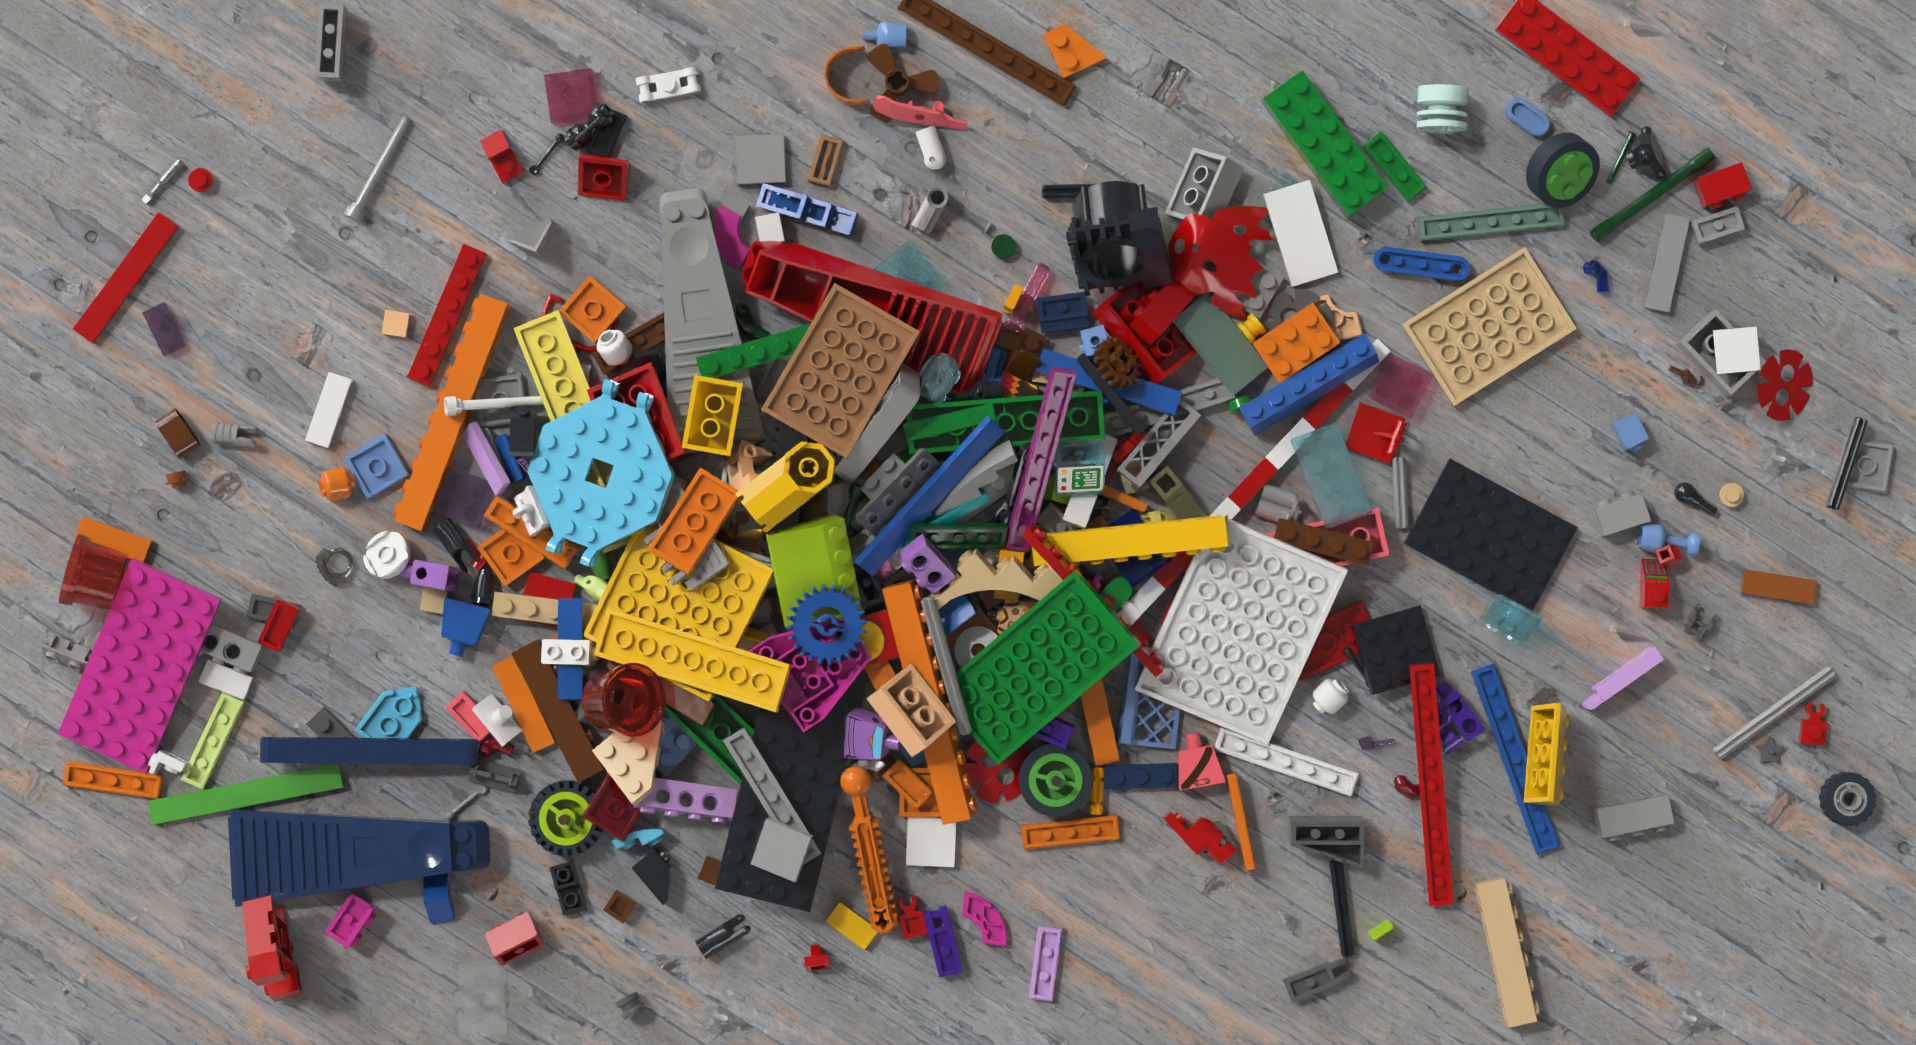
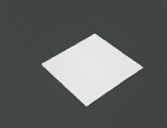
[1713,327,1761,374]

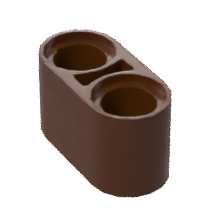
[155,408,201,459]

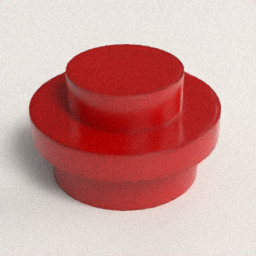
[188,168,213,192]

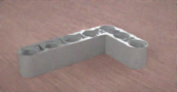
[834,363,920,484]

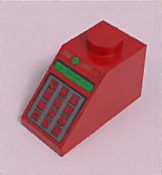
[1639,559,1670,608]

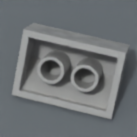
[1164,147,1244,221]

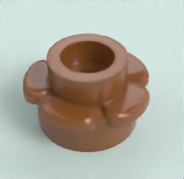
[166,470,189,488]

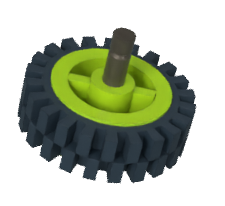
[528,780,603,856]

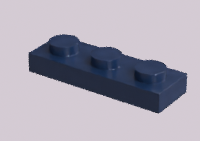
[1103,763,1177,790]

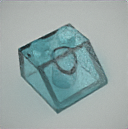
[874,240,942,288]
[1479,594,1543,644]

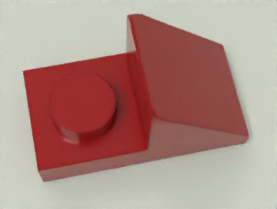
[480,129,524,183]

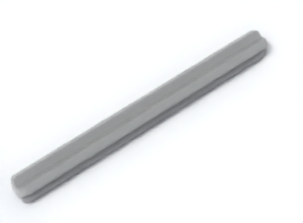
[921,596,972,736]
[1713,666,1836,759]

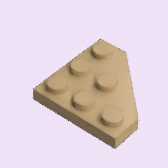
[592,704,665,806]

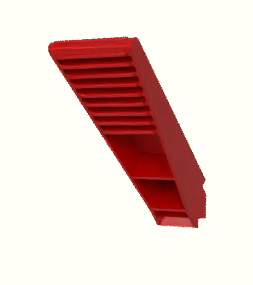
[742,241,1003,394]

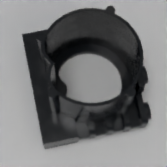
[1066,181,1173,296]

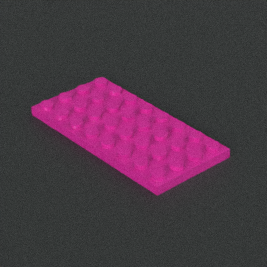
[58,558,222,774]

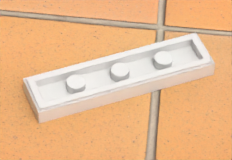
[1062,435,1118,529]

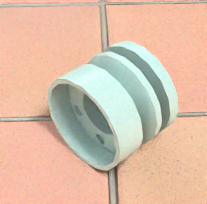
[1416,84,1469,134]

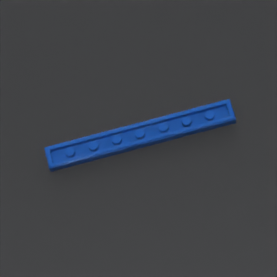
[854,416,1005,576]
[1470,663,1560,855]

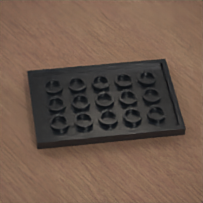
[1403,458,1578,613]

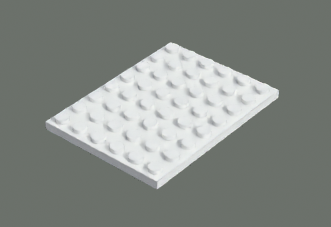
[1134,512,1348,745]

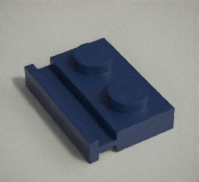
[1037,292,1089,333]

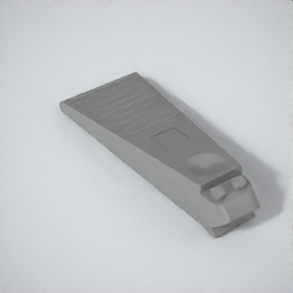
[659,188,765,454]

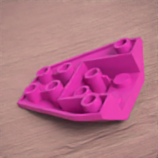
[749,618,871,733]

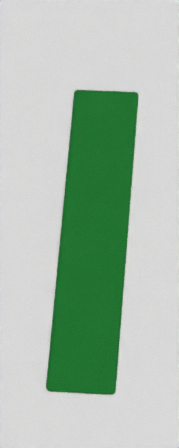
[903,403,996,442]

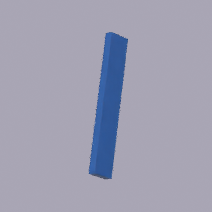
[1036,348,1182,416]

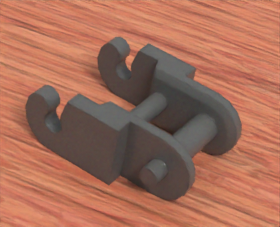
[1684,603,1718,641]

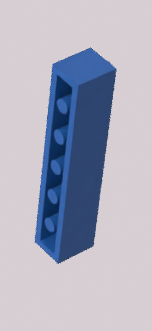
[1239,333,1380,436]

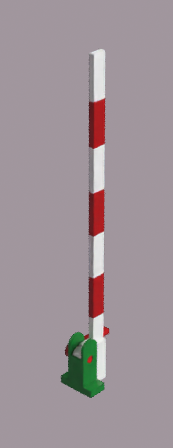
[1099,339,1390,646]

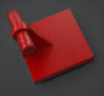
[1344,402,1407,464]

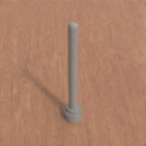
[343,116,410,223]

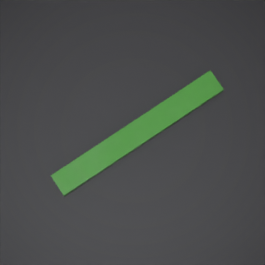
[148,764,344,825]

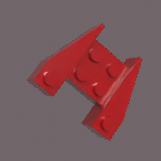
[242,895,303,1002]

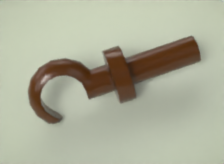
[1668,365,1704,387]

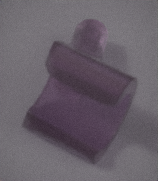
[1358,735,1394,751]

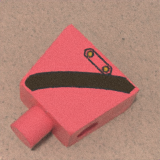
[1178,732,1225,790]

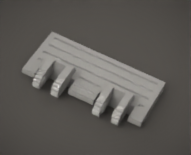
[638,482,732,591]

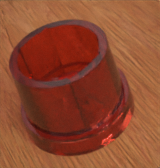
[58,534,128,610]
[582,663,665,737]

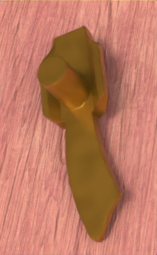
[715,522,764,546]

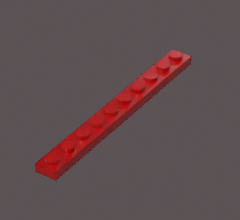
[1409,663,1454,906]

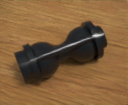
[564,103,613,151]

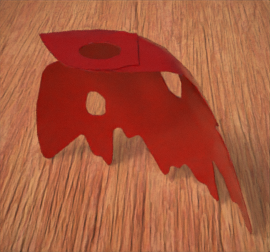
[1168,206,1273,319]

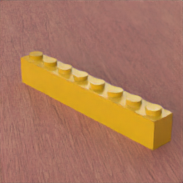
[1032,514,1231,566]

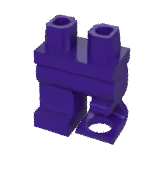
[1436,681,1486,755]

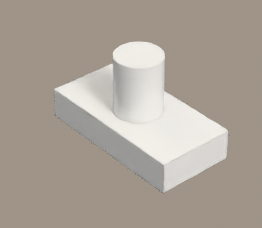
[472,693,522,747]

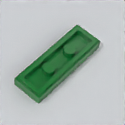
[1362,131,1427,203]

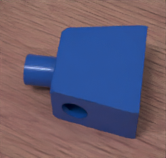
[441,598,492,657]

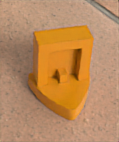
[1003,284,1033,315]

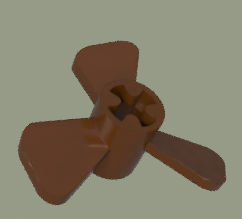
[868,44,939,123]

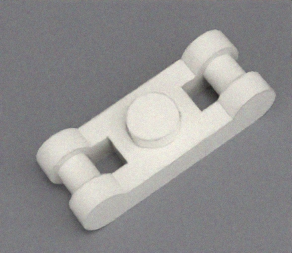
[635,67,701,103]

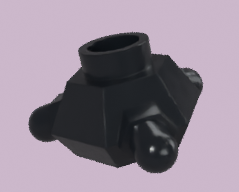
[1626,126,1666,179]

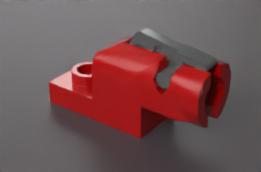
[1162,811,1237,865]

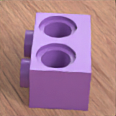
[900,533,956,594]

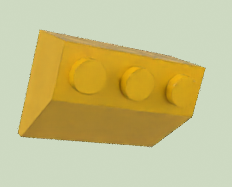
[682,375,744,456]

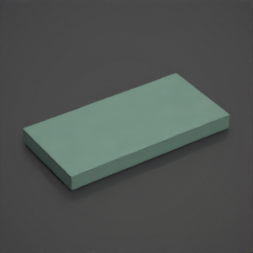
[1173,292,1268,396]

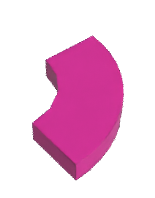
[713,204,750,271]
[962,891,1007,946]

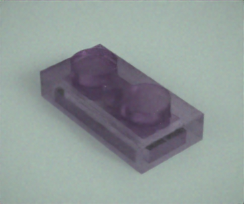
[142,302,187,357]

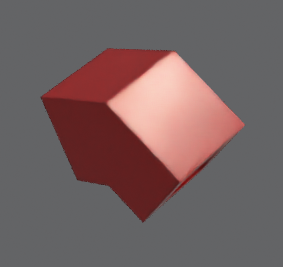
[1655,545,1683,568]

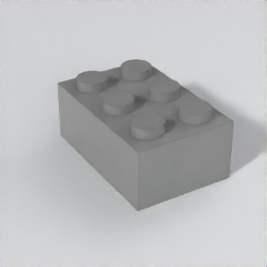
[1676,309,1766,397]

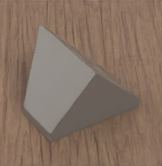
[505,218,554,256]

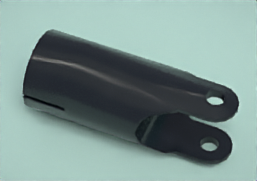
[433,518,480,573]
[695,914,751,960]

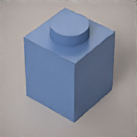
[1611,413,1649,452]

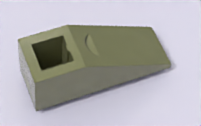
[1148,466,1207,520]

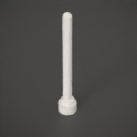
[444,396,544,416]

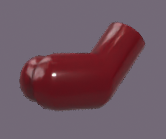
[478,737,515,758]
[1394,775,1420,798]

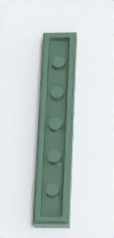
[1417,203,1565,242]

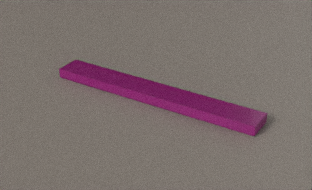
[1005,367,1077,553]

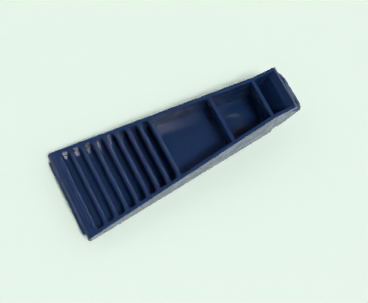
[228,809,490,907]

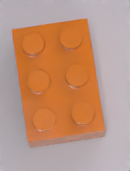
[1252,302,1341,384]

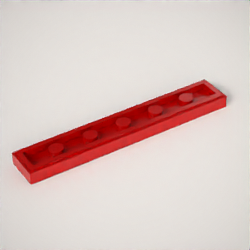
[73,212,179,344]

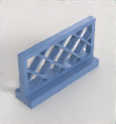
[1116,653,1180,749]

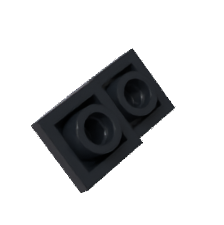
[550,861,588,917]

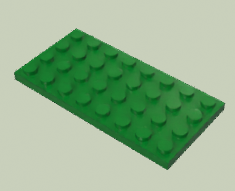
[945,569,1141,765]

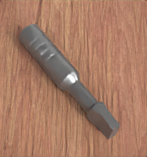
[142,159,184,205]

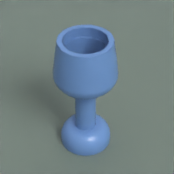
[1637,524,1700,557]

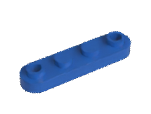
[1373,247,1470,281]

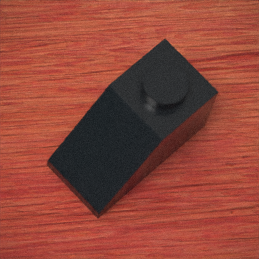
[634,348,666,385]
[509,406,536,457]
[853,563,885,616]
[632,848,671,905]

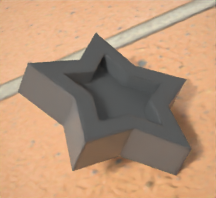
[1755,736,1784,763]

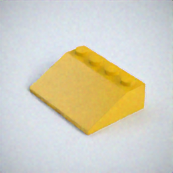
[1523,703,1569,806]

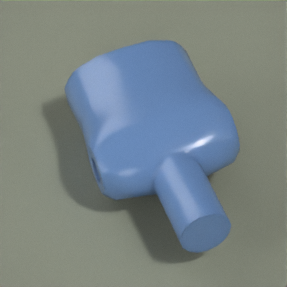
[862,22,907,49]

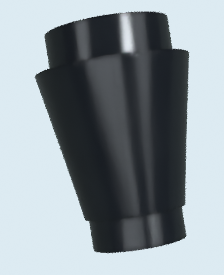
[470,570,494,606]

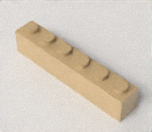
[1474,877,1540,1028]

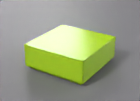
[1367,919,1394,941]

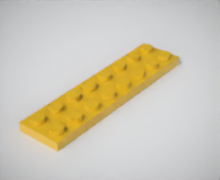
[594,608,792,712]

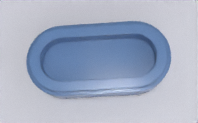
[1505,98,1550,137]

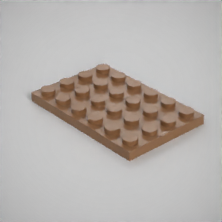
[761,283,920,460]

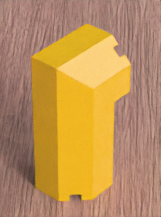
[735,442,836,533]

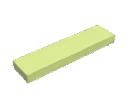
[181,692,245,790]

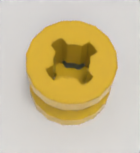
[1236,313,1267,344]

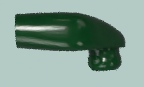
[734,303,770,340]

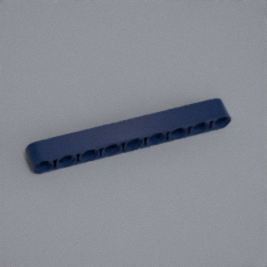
[260,737,479,765]

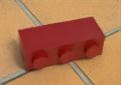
[1129,275,1196,345]

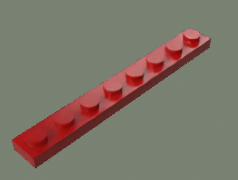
[1023,523,1165,677]

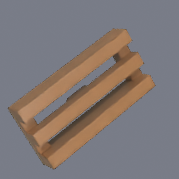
[807,134,844,188]

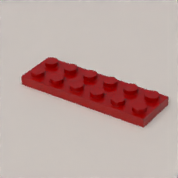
[1495,0,1641,117]

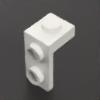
[541,639,600,667]

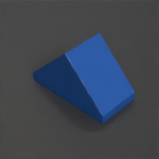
[423,873,455,923]

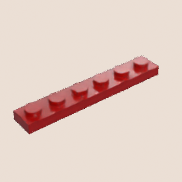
[407,244,486,387]

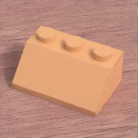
[867,664,956,757]

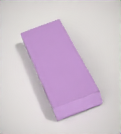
[462,421,510,496]
[1028,925,1062,1002]

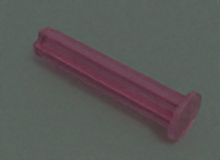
[1004,263,1050,332]

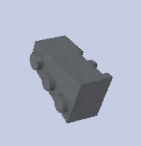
[1289,816,1365,870]

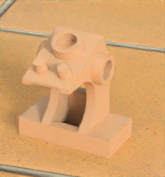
[726,439,773,504]

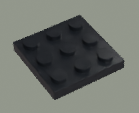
[1351,605,1441,695]

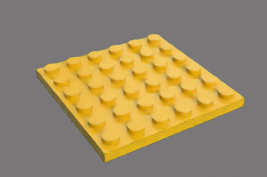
[583,523,774,702]

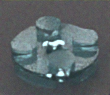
[919,353,961,403]

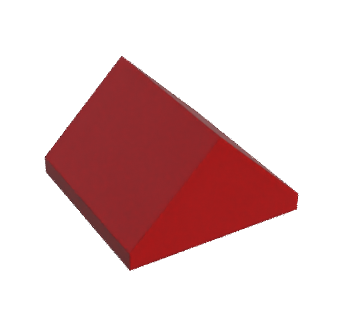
[578,154,630,201]

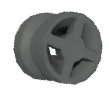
[615,991,646,1020]

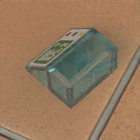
[1052,439,1105,496]

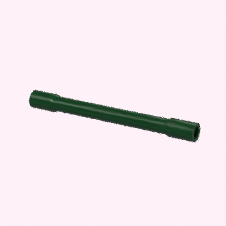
[1589,147,1716,243]

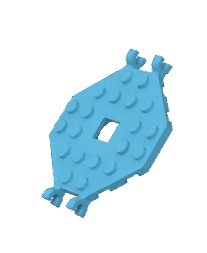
[527,379,675,567]

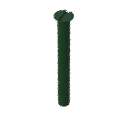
[1606,131,1637,184]

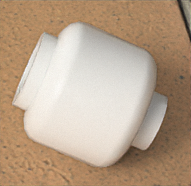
[597,330,633,366]
[1313,678,1349,714]

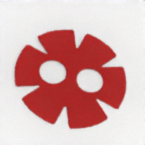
[1757,349,1813,421]
[963,741,1030,803]

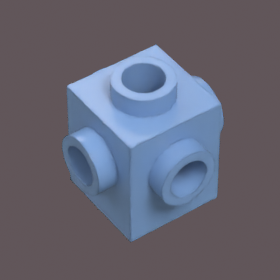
[1079,325,1112,365]

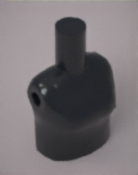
[954,380,1002,401]

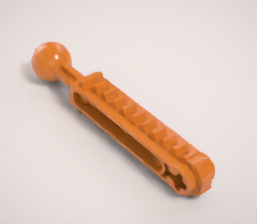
[840,766,899,935]

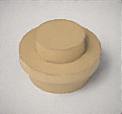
[1719,483,1744,507]

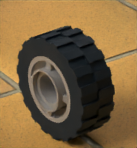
[1819,772,1877,826]

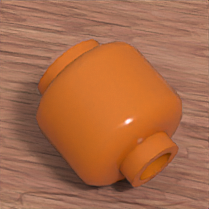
[318,467,356,501]

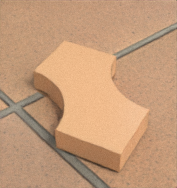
[1307,294,1363,341]

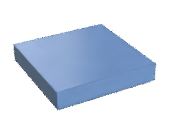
[344,434,411,500]

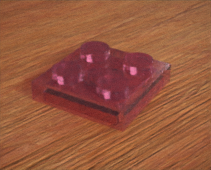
[544,68,597,124]
[1368,353,1433,418]

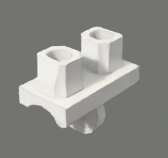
[513,485,550,536]

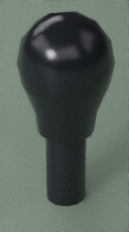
[1674,482,1717,516]

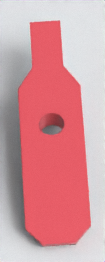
[872,96,968,131]

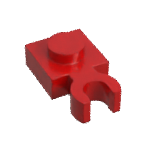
[1112,425,1149,463]
[1799,702,1827,746]
[898,894,928,940]

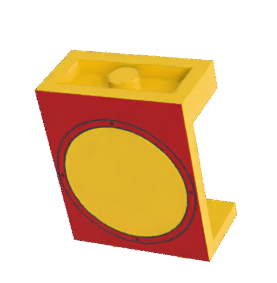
[858,609,899,666]

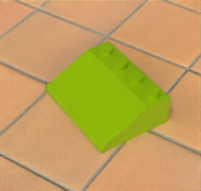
[766,513,862,627]

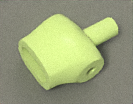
[574,574,608,602]

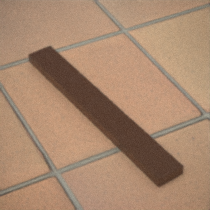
[897,0,1076,107]

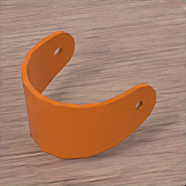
[824,46,870,105]

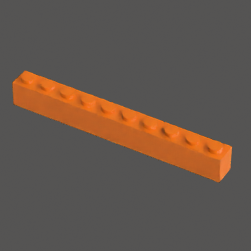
[393,294,512,532]
[882,579,977,825]

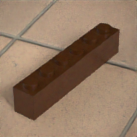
[511,639,605,783]

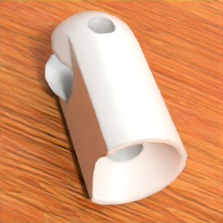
[915,126,946,170]

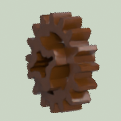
[1093,337,1141,390]

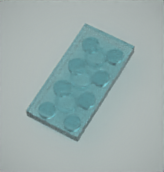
[1291,423,1372,529]

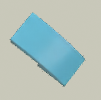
[612,828,665,850]

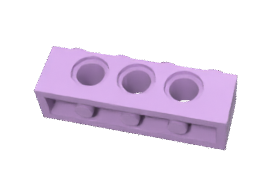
[634,778,737,824]

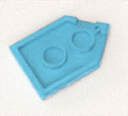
[354,686,422,738]

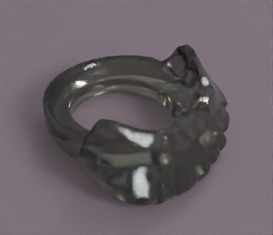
[316,548,354,586]

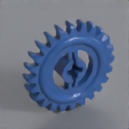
[786,584,867,665]

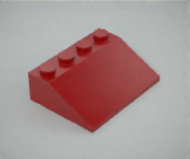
[1092,281,1198,384]
[587,362,686,463]

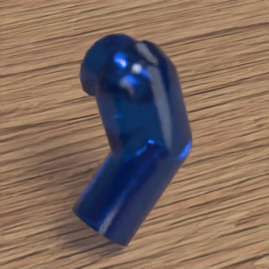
[1583,260,1609,293]

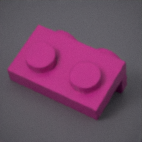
[324,891,377,950]

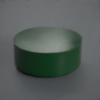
[991,234,1016,259]

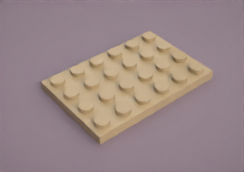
[1402,247,1577,406]

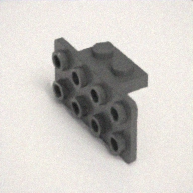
[855,448,942,538]

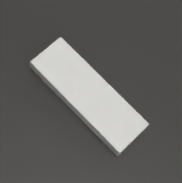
[305,372,353,448]

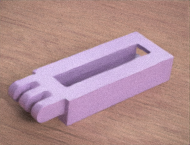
[1582,646,1664,709]

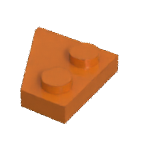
[1043,24,1106,79]

